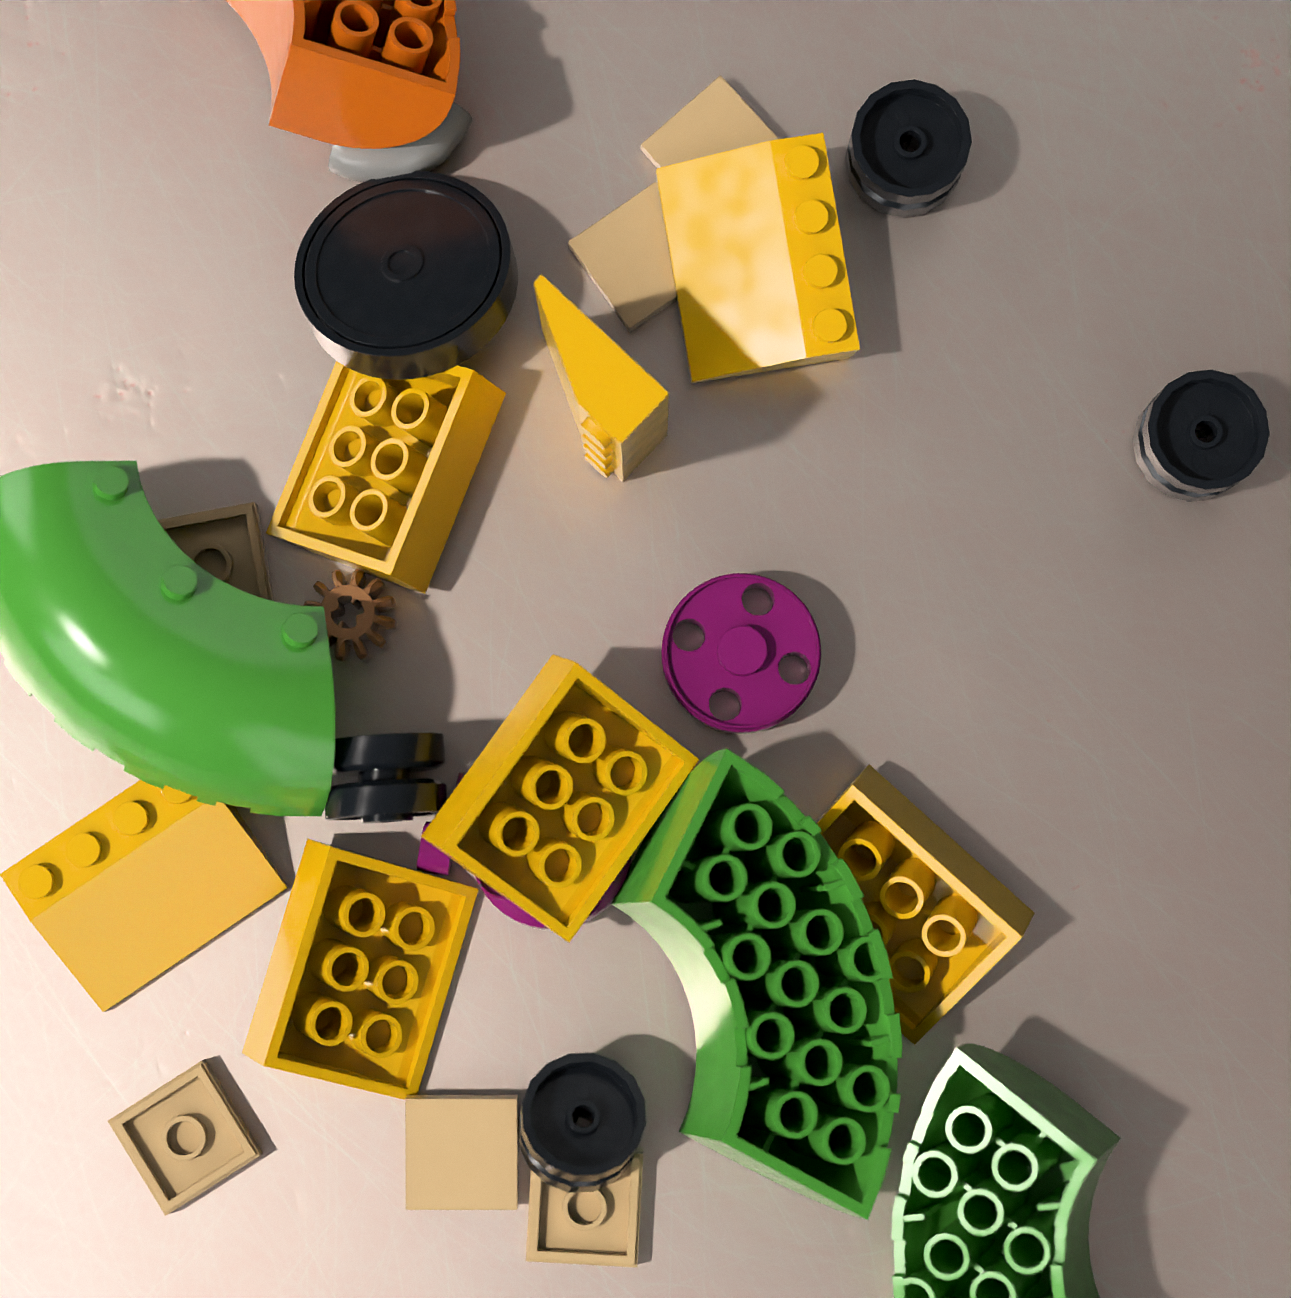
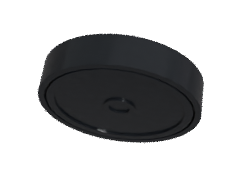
[294,171,518,380]

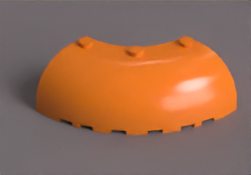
[226,0,460,149]

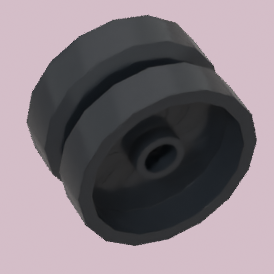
[845,79,972,218]
[1133,369,1270,502]
[325,733,447,824]
[518,1053,646,1193]

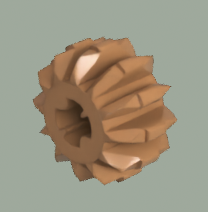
[304,569,397,662]

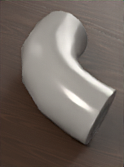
[329,102,472,182]

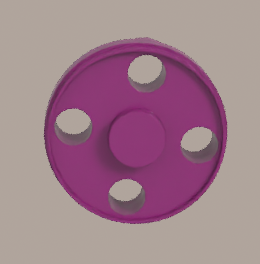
[661,573,821,734]

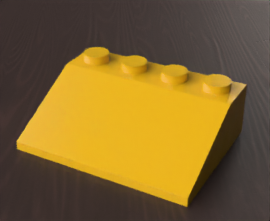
[655,133,860,383]
[534,275,669,482]
[266,361,506,594]
[421,654,699,943]
[816,764,1035,1045]
[0,780,289,1012]
[242,838,479,1100]

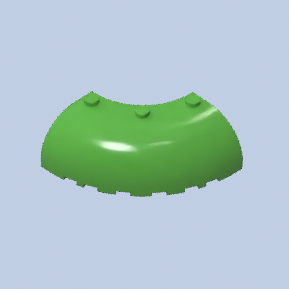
[0,461,335,816]
[611,748,902,1220]
[891,1043,1121,1298]

